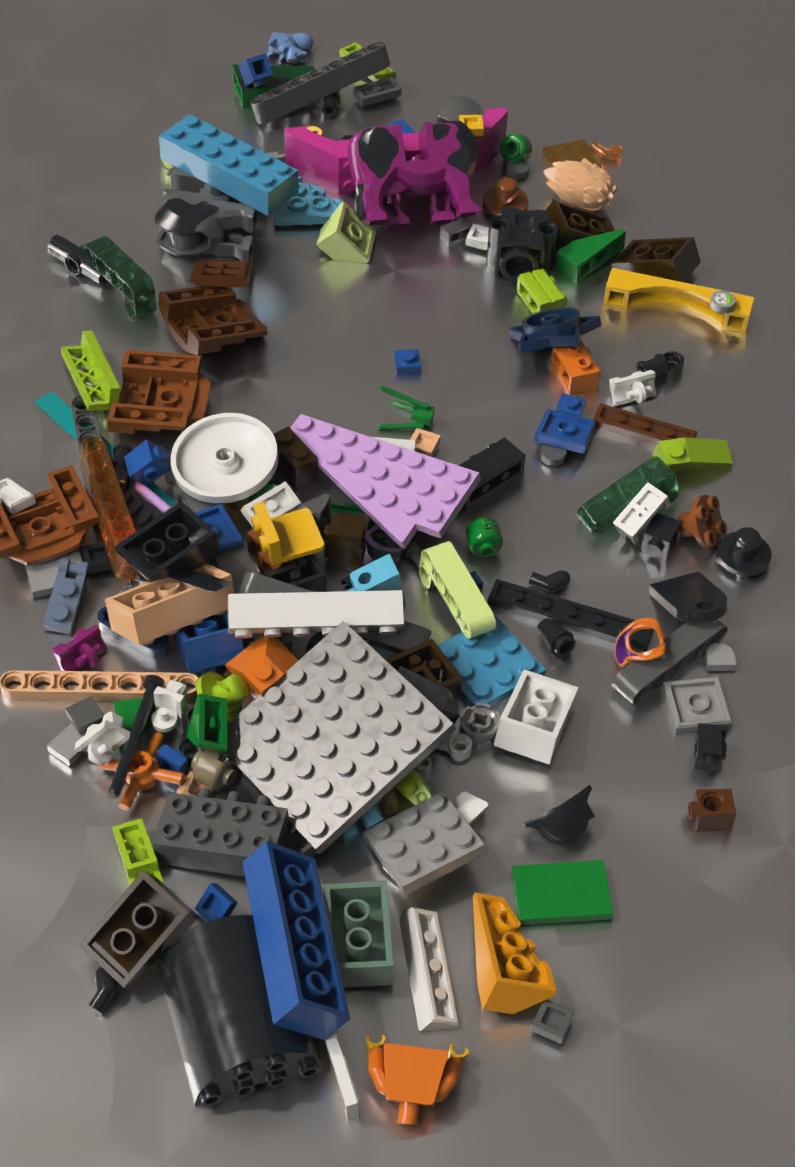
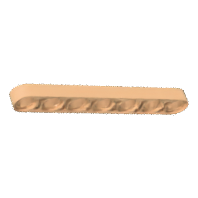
[0,670,198,702]

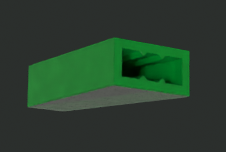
[232,64,315,109]

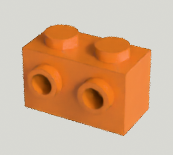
[551,340,601,395]

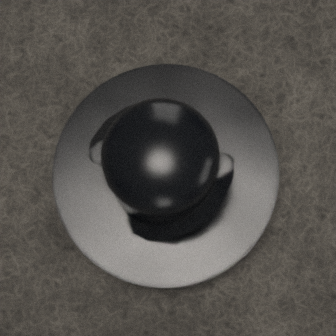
[716,527,772,579]

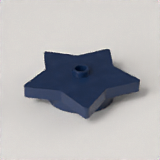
[508,308,602,353]

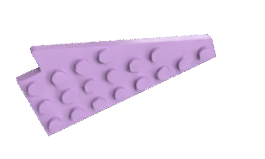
[290,414,481,549]

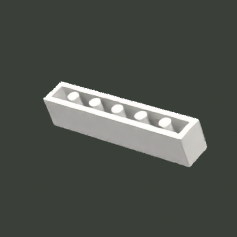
[227,590,404,638]

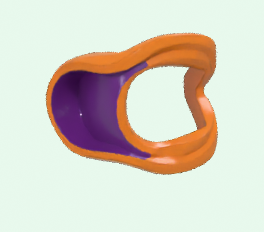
[615,618,666,668]

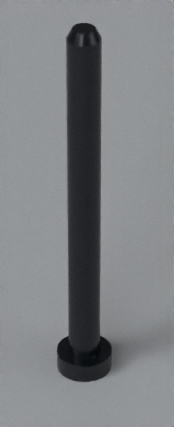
[108,675,165,798]

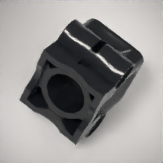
[486,206,558,282]

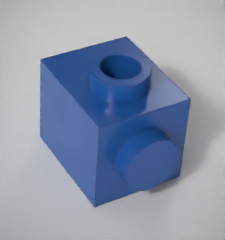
[238,53,273,88]
[124,440,170,486]

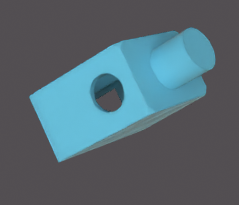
[343,554,406,606]

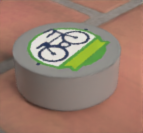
[710,291,735,314]

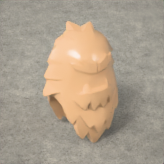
[544,158,618,211]

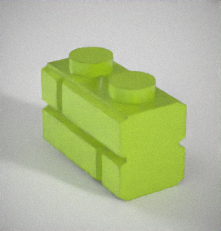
[517,268,567,314]

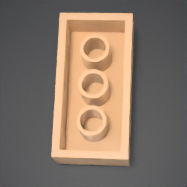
[105,563,235,645]

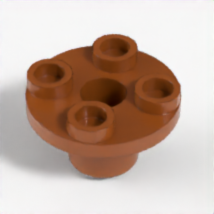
[482,177,529,217]
[678,495,727,549]

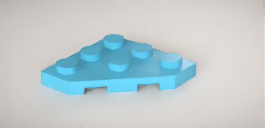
[274,175,343,225]

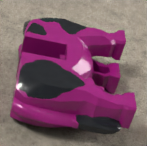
[348,121,482,230]

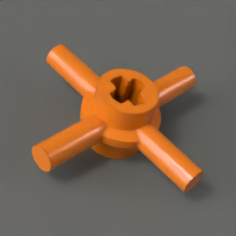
[98,732,185,811]

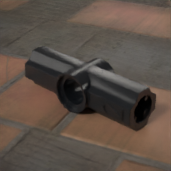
[47,234,114,285]

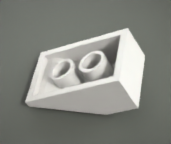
[494,669,579,765]

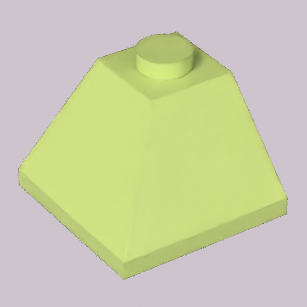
[316,201,376,263]

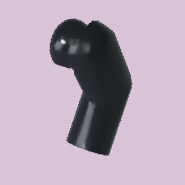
[529,570,571,593]
[88,966,118,1013]

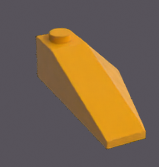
[473,893,557,1014]

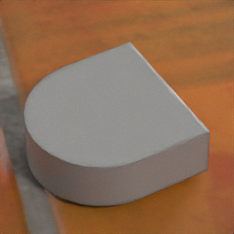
[705,643,737,671]

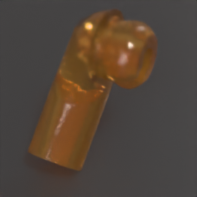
[589,141,623,160]

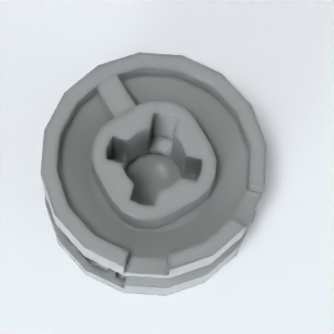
[459,703,500,749]

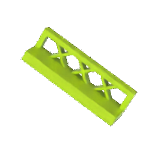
[61,330,120,411]

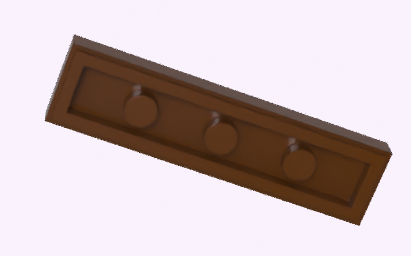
[593,403,698,445]

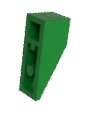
[556,229,626,284]

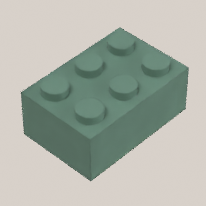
[323,881,394,987]

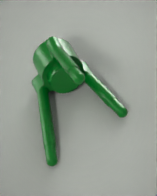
[377,385,435,430]

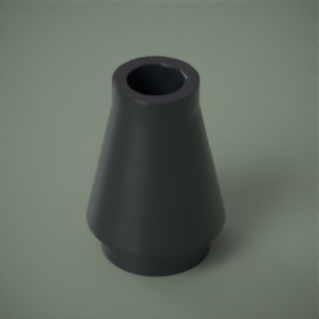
[537,618,576,657]

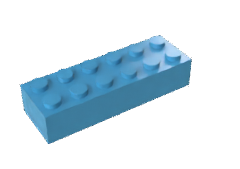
[159,114,299,216]

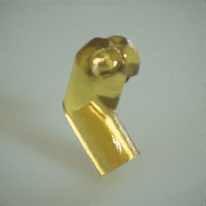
[223,500,244,522]

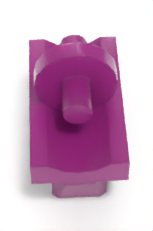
[52,625,108,671]

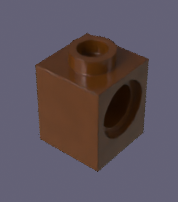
[688,789,736,832]

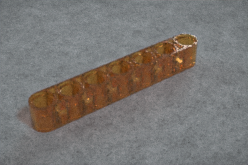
[79,437,139,580]

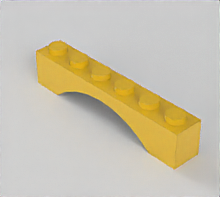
[603,268,754,334]

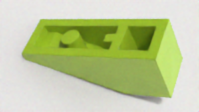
[652,437,733,476]

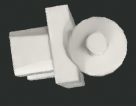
[609,370,656,406]
[151,680,189,734]
[75,712,130,765]

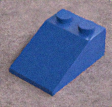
[173,610,244,673]

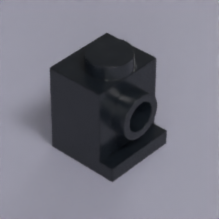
[694,723,728,772]

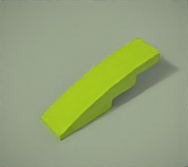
[112,818,164,886]

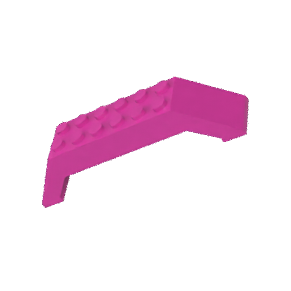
[284,107,508,195]

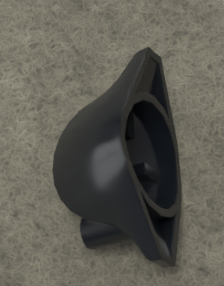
[521,785,596,843]

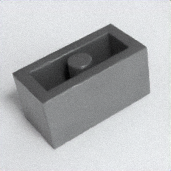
[440,218,472,246]

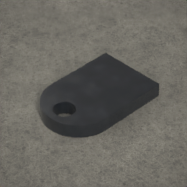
[649,571,728,623]

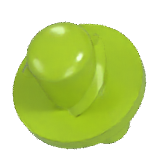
[195,672,249,724]

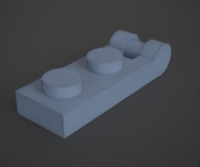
[43,558,90,635]

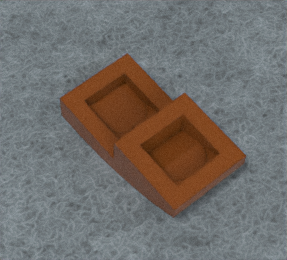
[247,528,282,574]

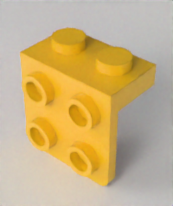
[251,501,325,565]

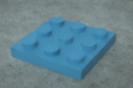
[438,614,546,707]

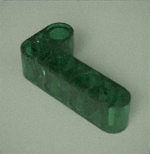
[82,235,157,321]
[576,456,680,536]

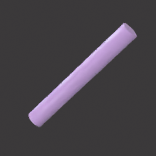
[133,482,172,513]

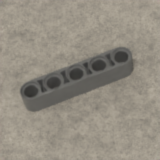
[612,619,728,705]

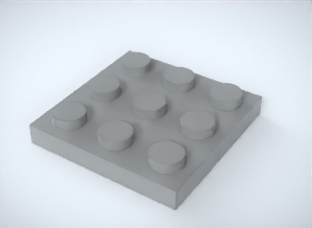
[363,792,487,895]

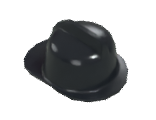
[364,524,419,563]

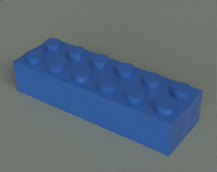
[243,841,351,1040]

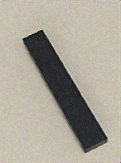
[487,579,655,652]

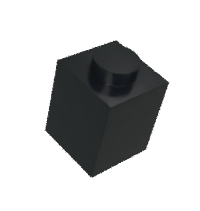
[641,513,681,560]

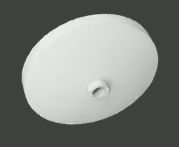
[171,413,279,503]

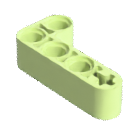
[419,541,496,639]

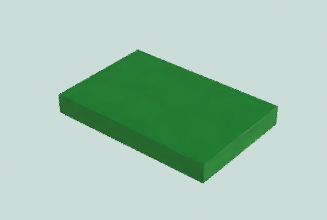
[511,860,614,925]

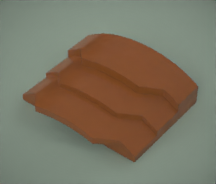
[107,349,211,434]
[0,465,99,566]

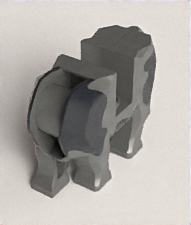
[155,166,258,263]

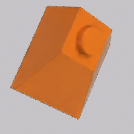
[225,635,299,699]

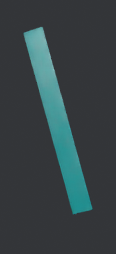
[34,391,176,513]

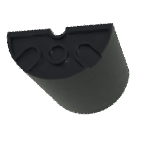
[158,915,324,1106]

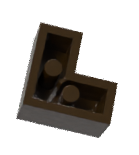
[270,426,318,490]
[324,512,370,573]
[385,639,463,702]

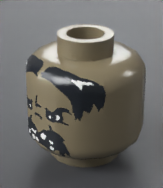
[191,749,237,791]

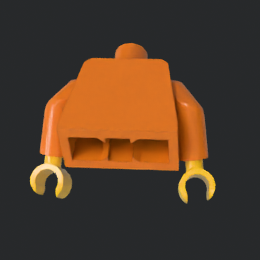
[366,1034,469,1126]

